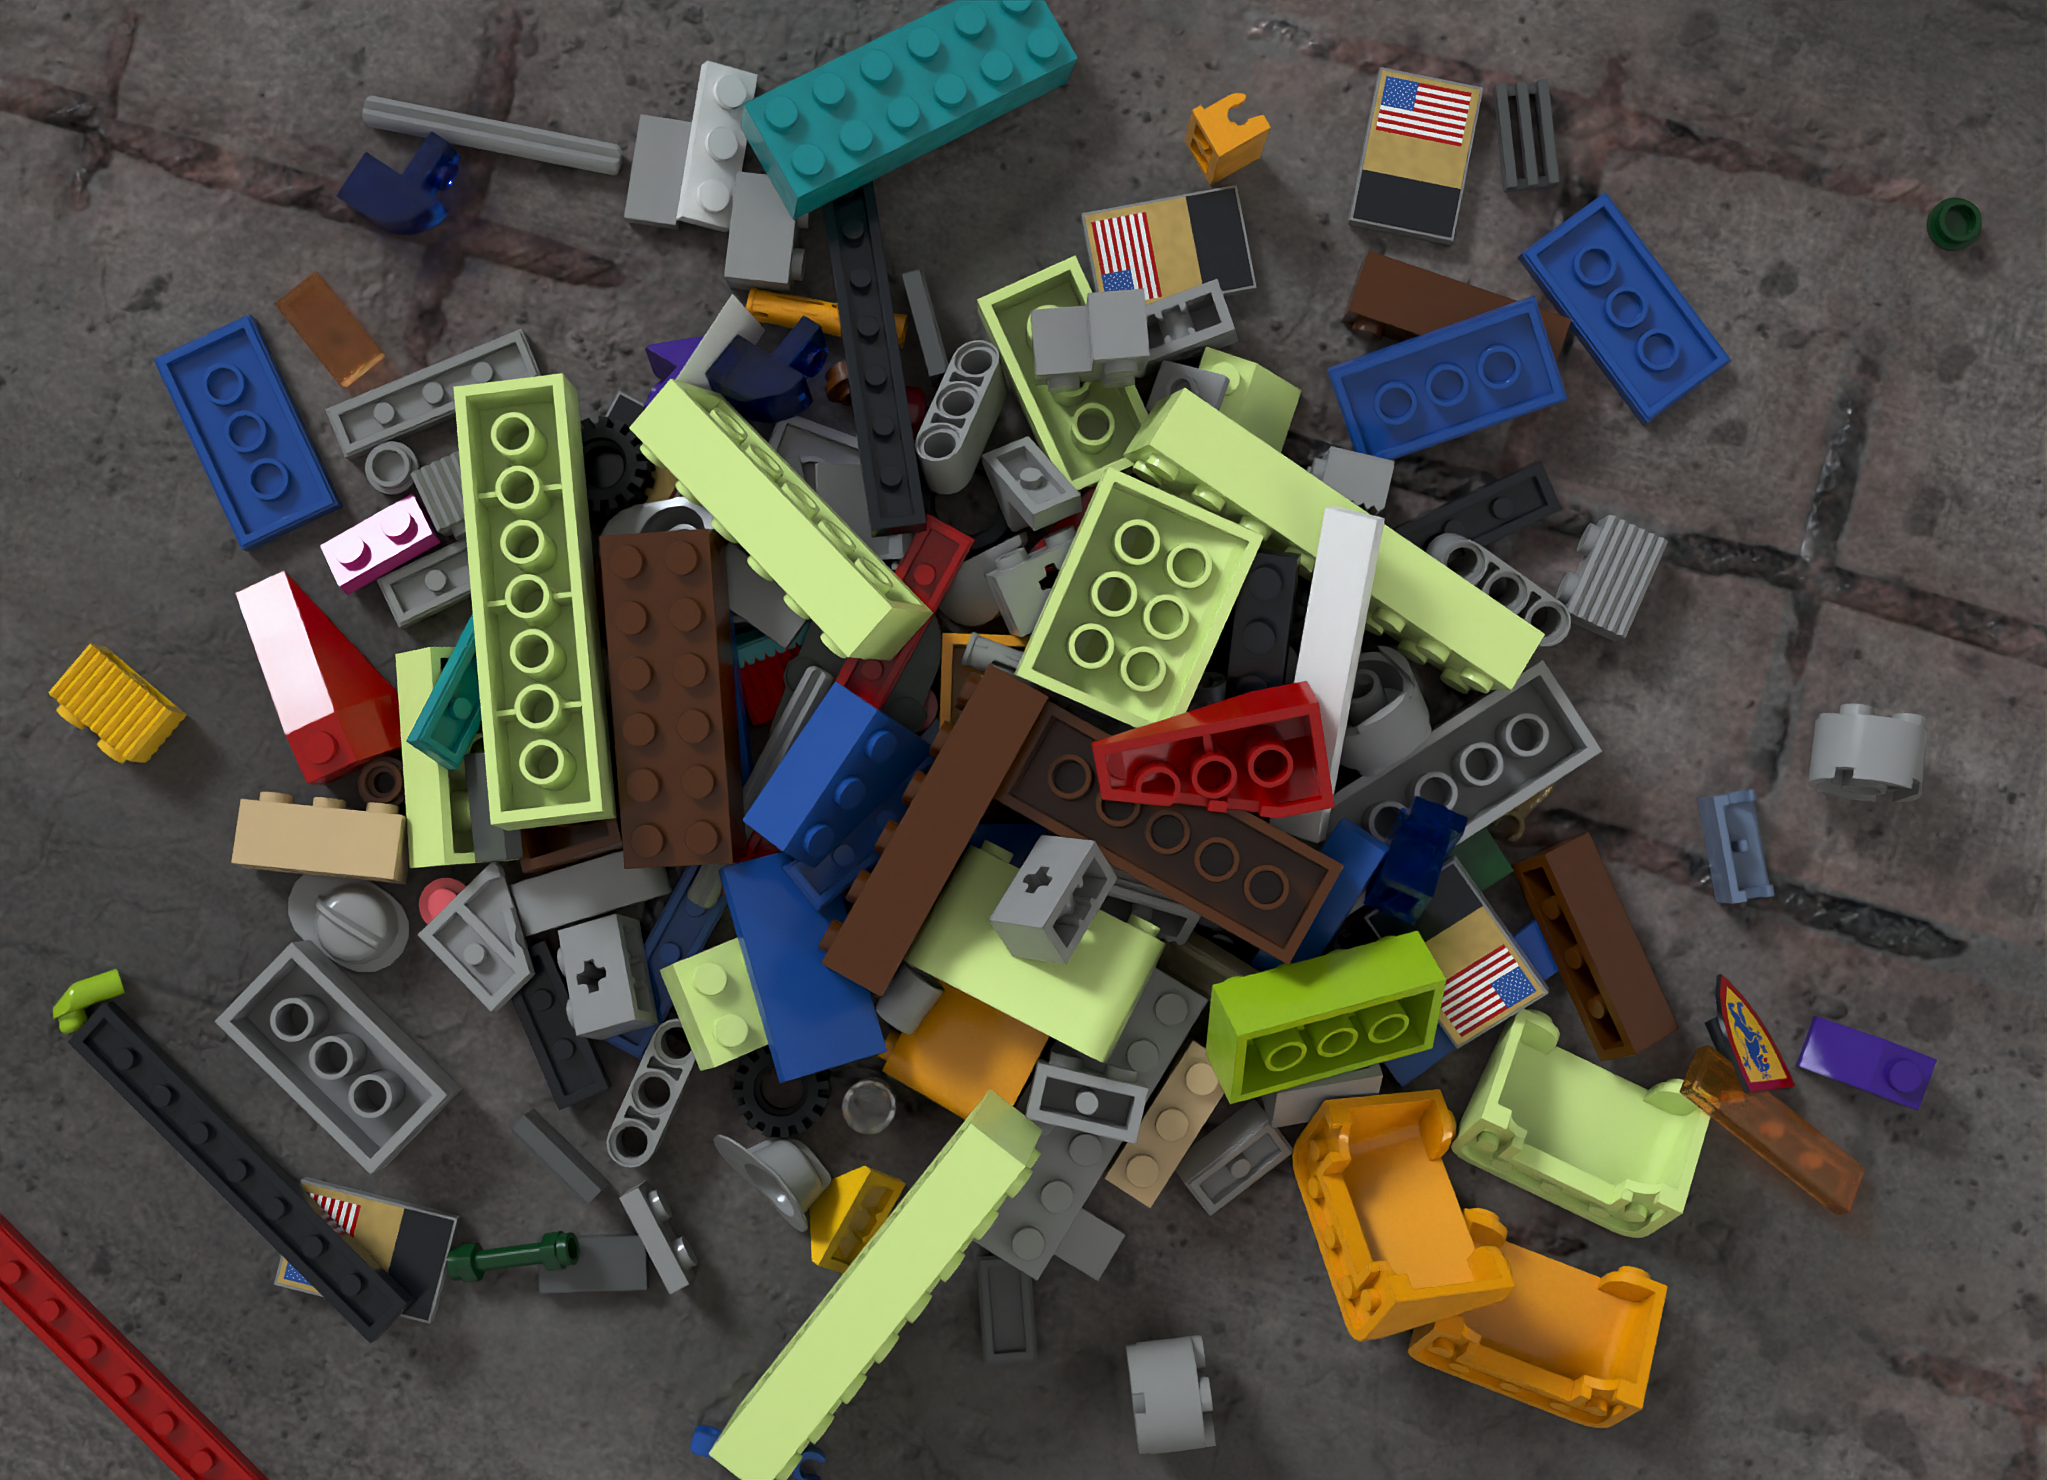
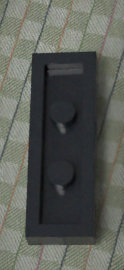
[511,939,612,1110]

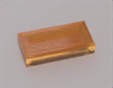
[275,271,386,388]

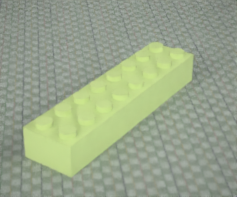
[453,373,617,831]
[1123,388,1545,694]
[708,1089,1043,1480]

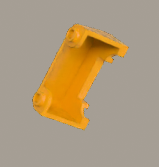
[877,976,1049,1120]
[1292,1089,1516,1342]
[1408,1208,1668,1428]

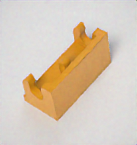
[1184,93,1271,186]

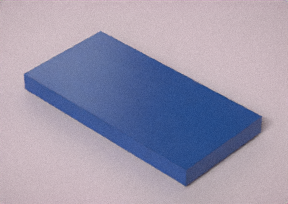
[1518,192,1732,425]
[1327,295,1568,460]
[153,314,343,552]
[718,852,887,1083]

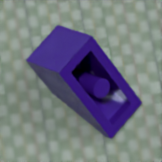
[1796,1016,1937,1111]

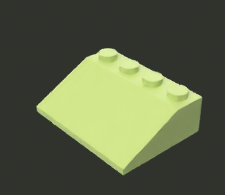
[1014,467,1264,728]

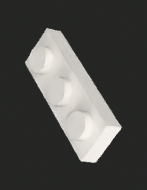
[676,61,758,232]

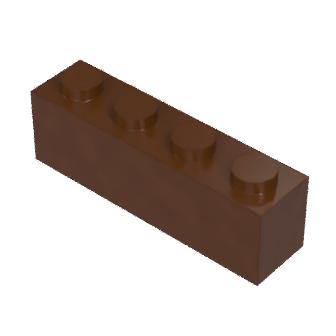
[1341,251,1571,364]
[1511,832,1679,1062]

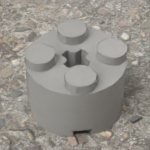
[1340,646,1432,777]
[1808,704,1928,802]
[1126,1335,1216,1455]

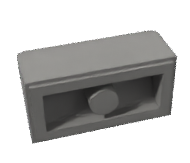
[1175,1100,1293,1216]

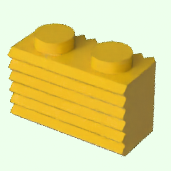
[48,643,187,764]

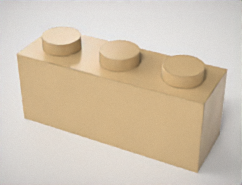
[231,792,409,885]
[1103,1036,1224,1208]

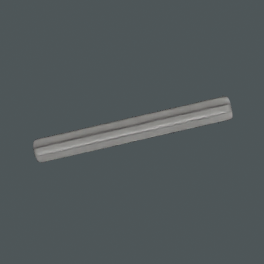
[362,96,623,175]
[687,666,834,909]

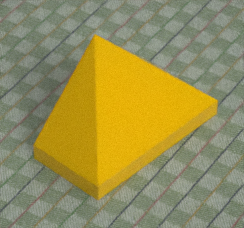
[809,1166,906,1274]

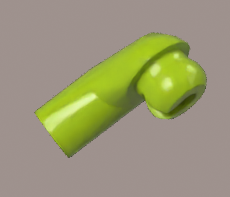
[53,968,125,1035]

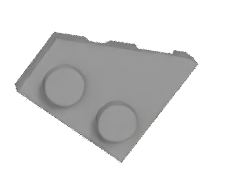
[418,861,535,1013]

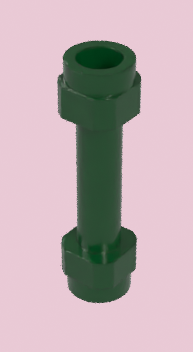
[447,1231,580,1283]

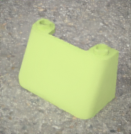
[903,840,1166,1063]
[1451,1009,1715,1238]

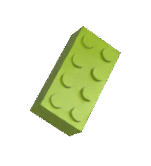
[1206,931,1446,1104]

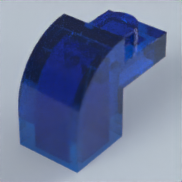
[336,131,461,235]
[705,316,829,423]
[1363,796,1468,925]

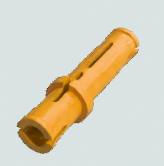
[746,287,908,349]

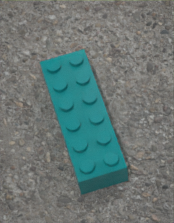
[741,0,1078,220]

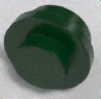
[1926,197,1982,251]

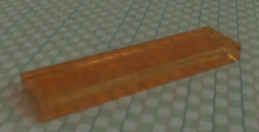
[1680,1045,1865,1215]

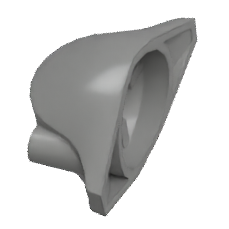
[939,532,1028,626]

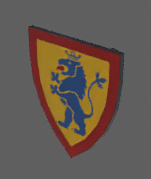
[1696,974,1795,1094]

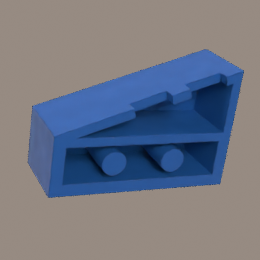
[742,681,931,868]

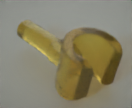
[1491,784,1555,842]

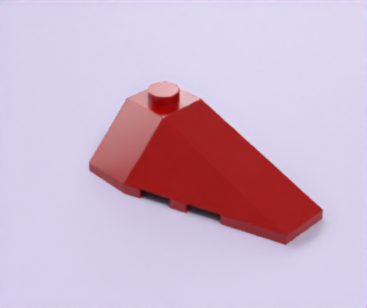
[235,571,402,785]
[1091,681,1335,818]

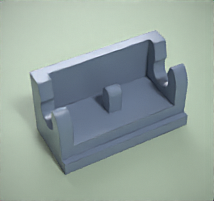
[1697,789,1775,904]

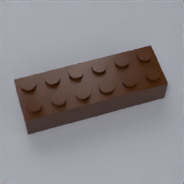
[599,528,747,869]
[817,664,1049,997]
[993,700,1344,965]

